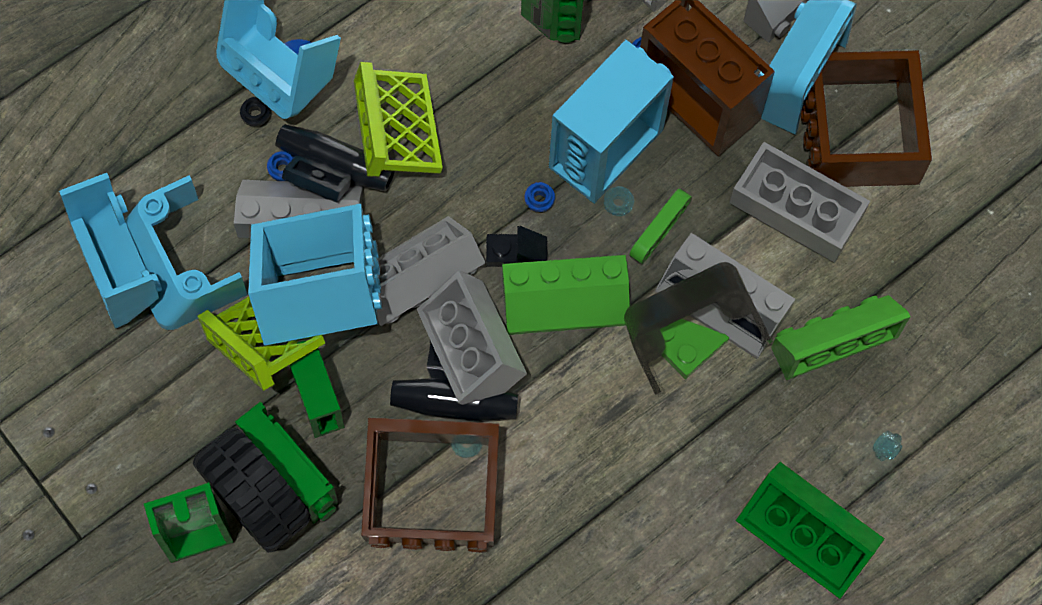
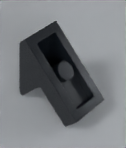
[486,226,547,267]

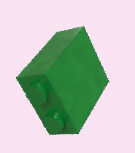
[289,341,345,438]

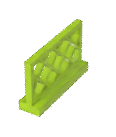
[353,62,443,176]
[197,297,325,391]

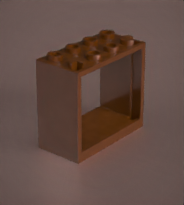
[640,0,775,157]
[801,50,932,187]
[361,418,499,553]

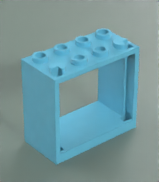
[549,40,674,204]
[248,204,382,346]

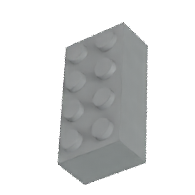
[730,142,870,263]

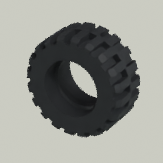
[192,427,311,553]

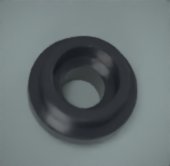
[240,97,270,127]

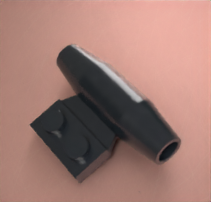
[275,124,395,202]
[390,341,519,421]

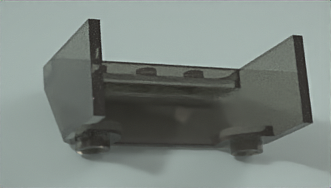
[624,262,773,396]

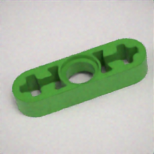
[629,188,692,264]

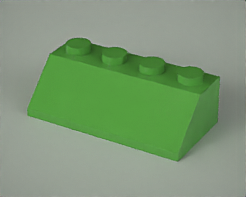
[502,255,630,335]
[771,295,911,380]

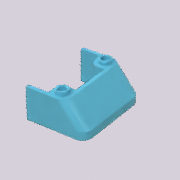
[216,0,341,119]
[758,0,857,135]
[59,173,162,329]
[125,175,248,330]

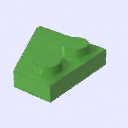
[643,313,729,380]

